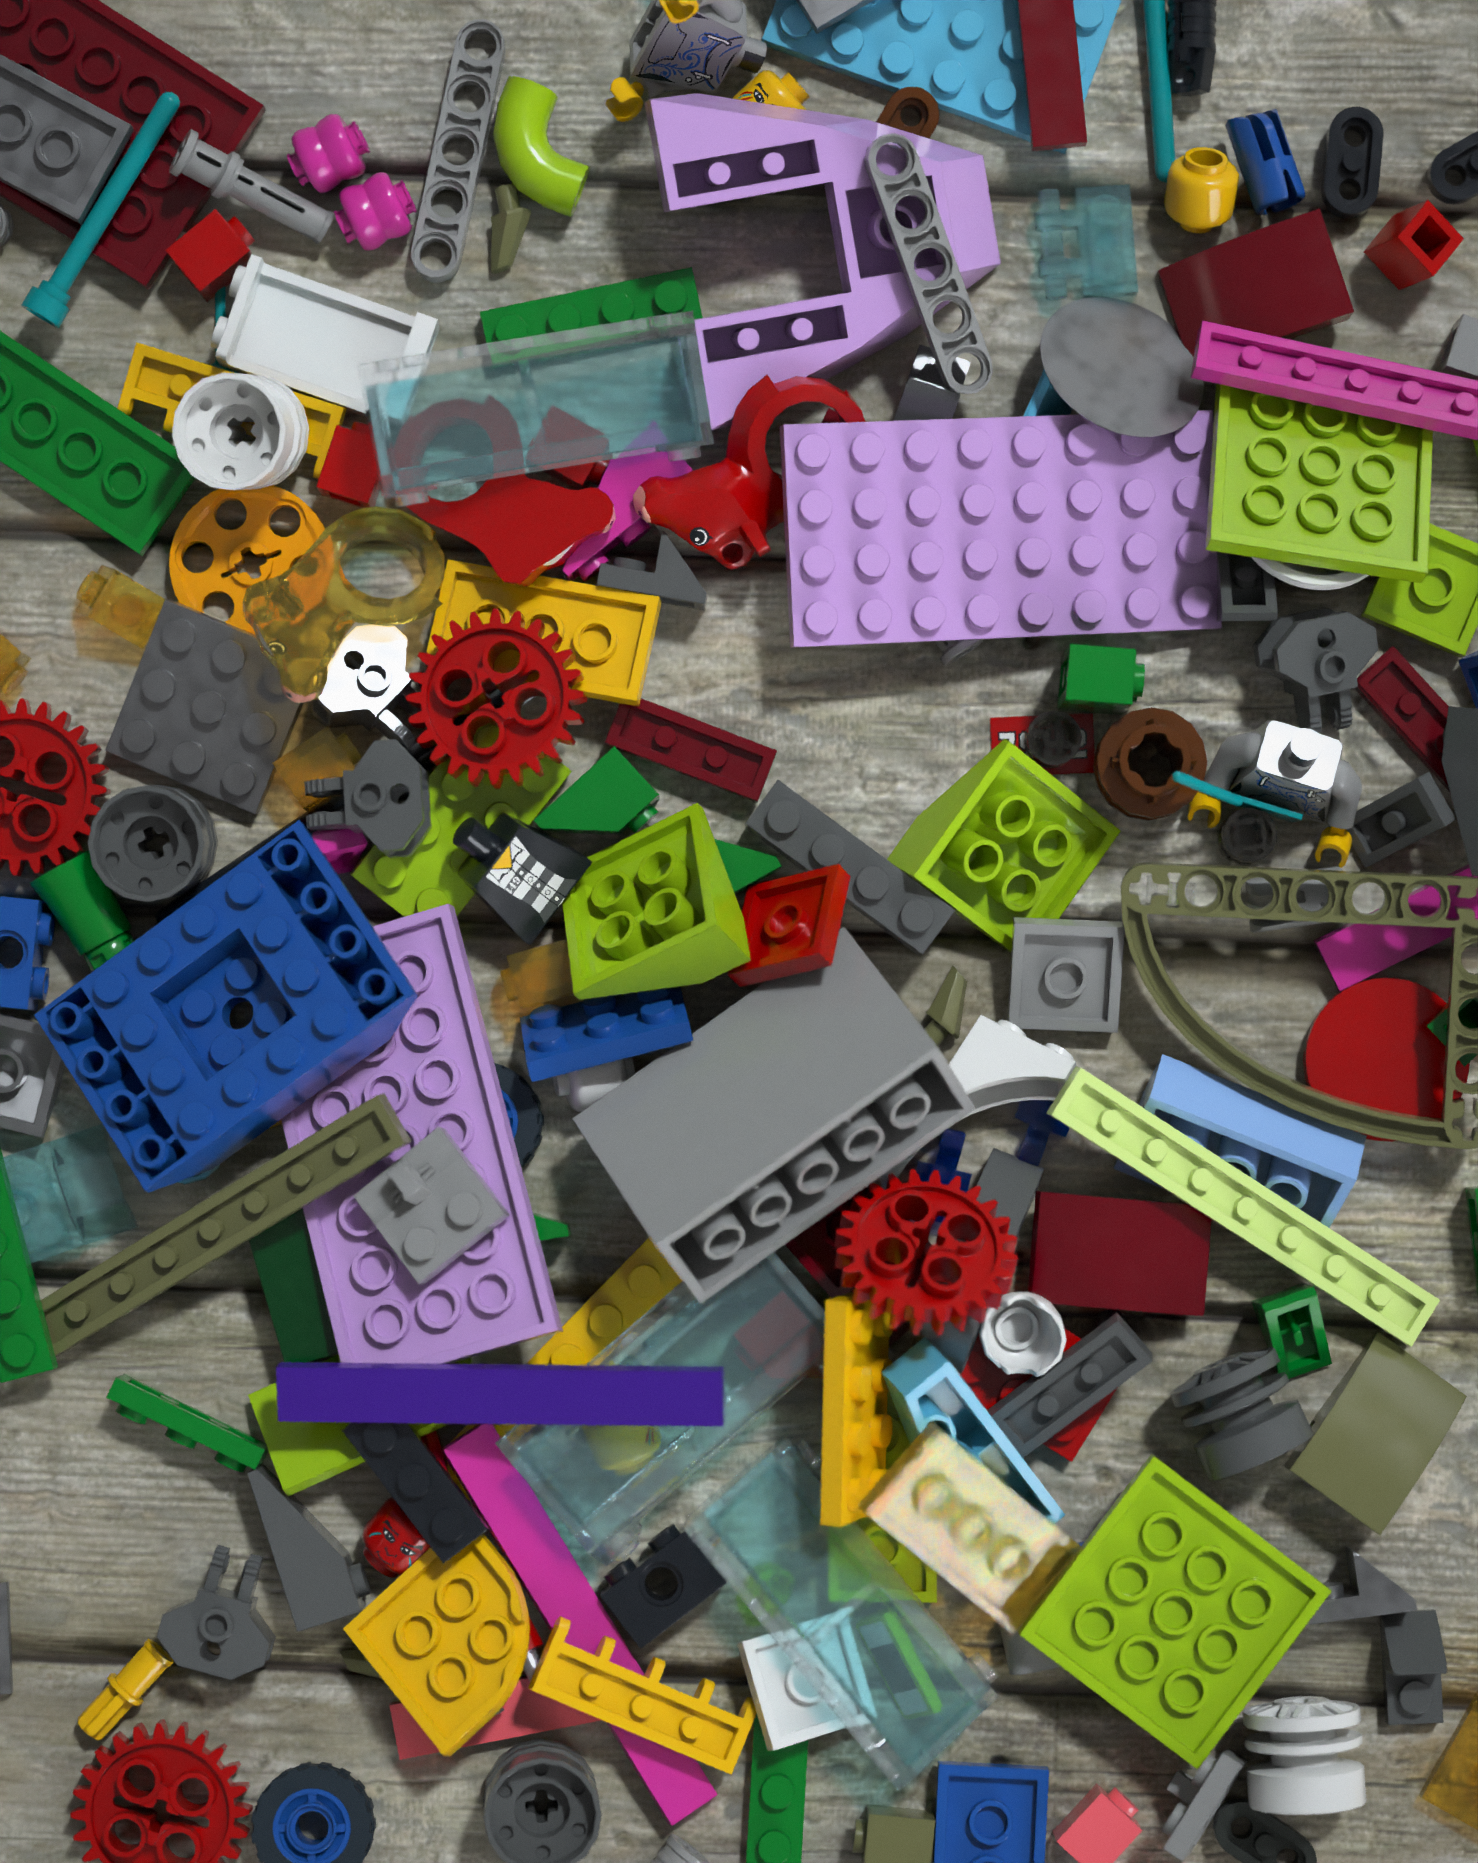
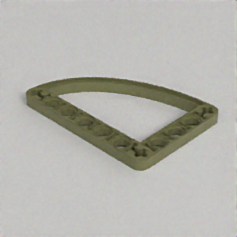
[1120,862,1478,1149]

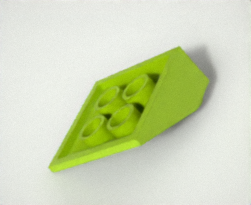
[887,739,1121,953]
[562,802,751,1000]

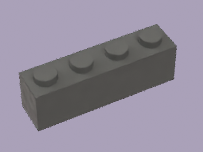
[745,780,955,957]

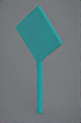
[1172,771,1303,823]

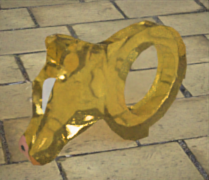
[243,506,444,703]

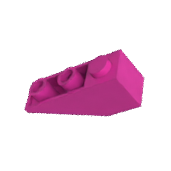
[563,423,693,582]

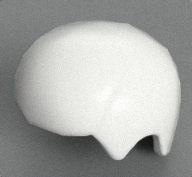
[979,1292,1066,1377]

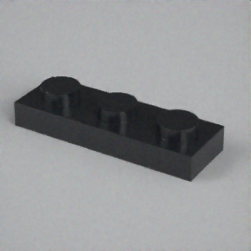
[342,1422,489,1564]

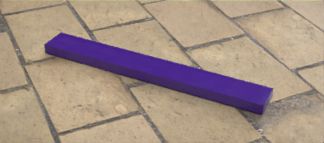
[276,1362,725,1427]

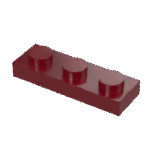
[605,698,777,803]

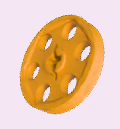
[169,485,335,644]

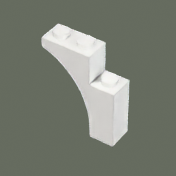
[866,1015,1077,1190]

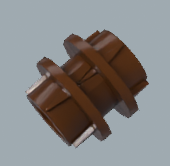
[1093,707,1207,821]

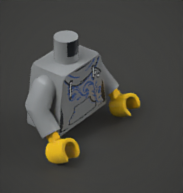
[605,0,767,122]
[1188,721,1362,868]

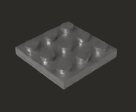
[105,599,320,814]

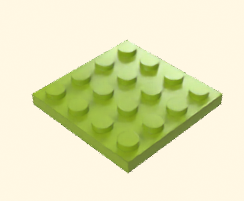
[1205,384,1433,583]
[1018,1453,1332,1770]

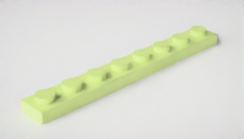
[1047,1066,1440,1347]

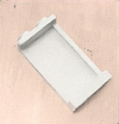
[210,254,440,429]

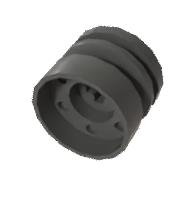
[88,785,218,902]
[1169,1347,1314,1481]
[483,1738,602,1863]

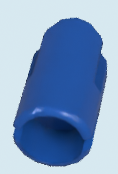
[1225,109,1306,215]

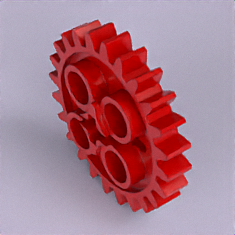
[406,608,587,789]
[0,698,111,877]
[834,1169,1018,1336]
[70,1719,253,1863]

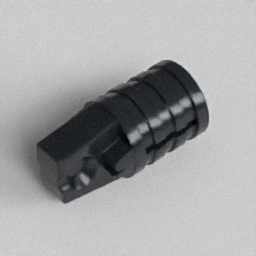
[1167,0,1217,96]

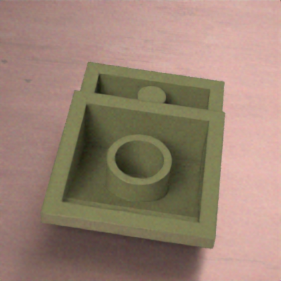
[1284,1331,1467,1535]

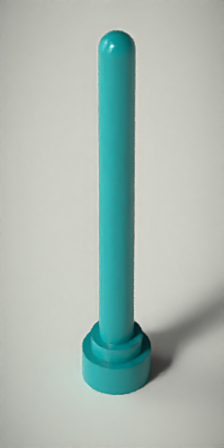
[1143,0,1176,183]
[21,92,180,328]

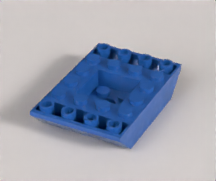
[34,820,419,1193]

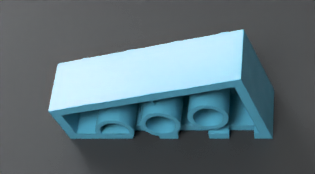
[882,1337,1065,1585]

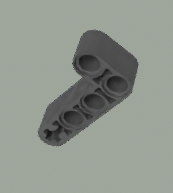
[911,1148,1045,1374]

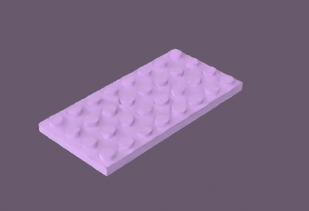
[780,410,1222,648]
[281,903,563,1364]

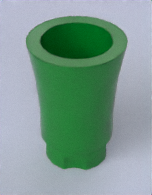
[29,851,135,972]

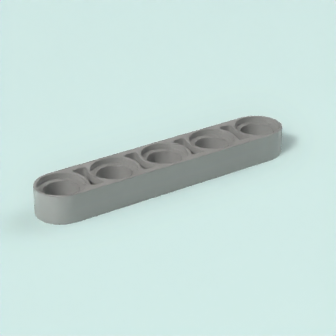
[411,19,506,283]
[864,133,993,394]

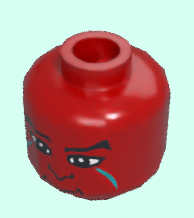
[362,1497,431,1578]

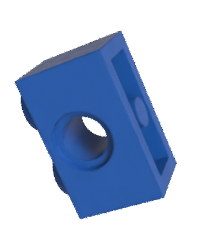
[0,896,55,1011]

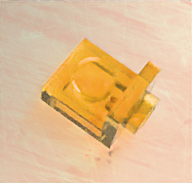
[75,565,165,649]

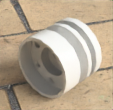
[172,373,309,490]
[1243,1696,1366,1815]

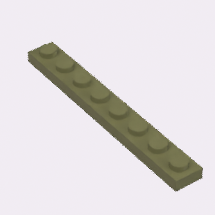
[41,1093,412,1357]

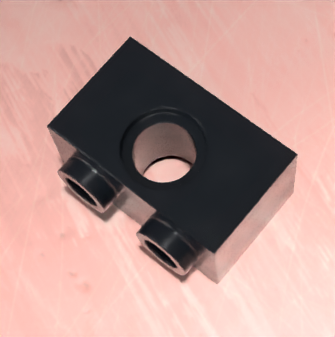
[600,1523,729,1649]

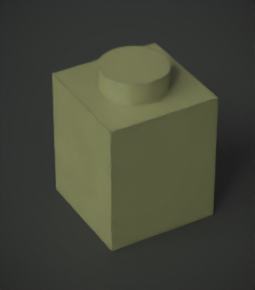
[853,1804,935,1863]

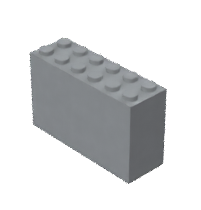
[572,927,976,1304]

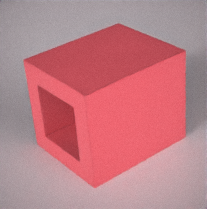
[1052,1783,1143,1863]

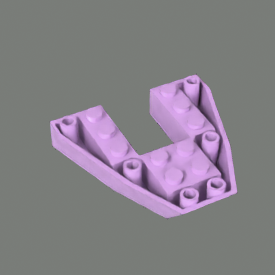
[645,93,1001,431]

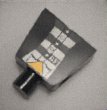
[453,813,592,945]

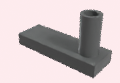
[988,1309,1153,1458]

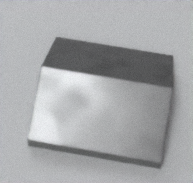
[0,1013,65,1138]

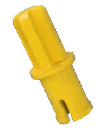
[77,1638,174,1741]

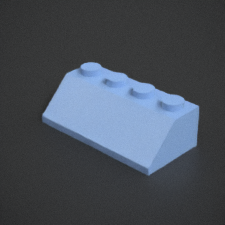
[1114,1054,1367,1228]

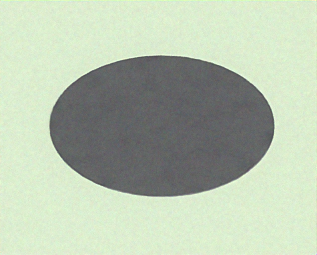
[1040,297,1204,437]

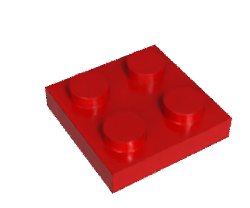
[728,864,851,987]

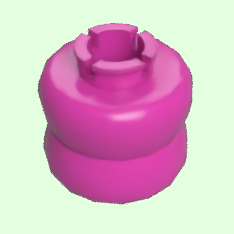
[287,114,370,193]
[334,172,417,251]

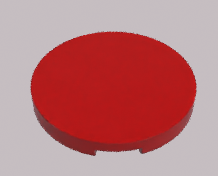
[1303,978,1470,1142]

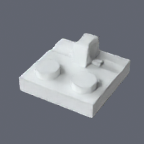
[737,1611,875,1751]

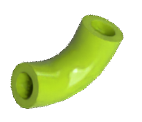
[493,76,590,217]

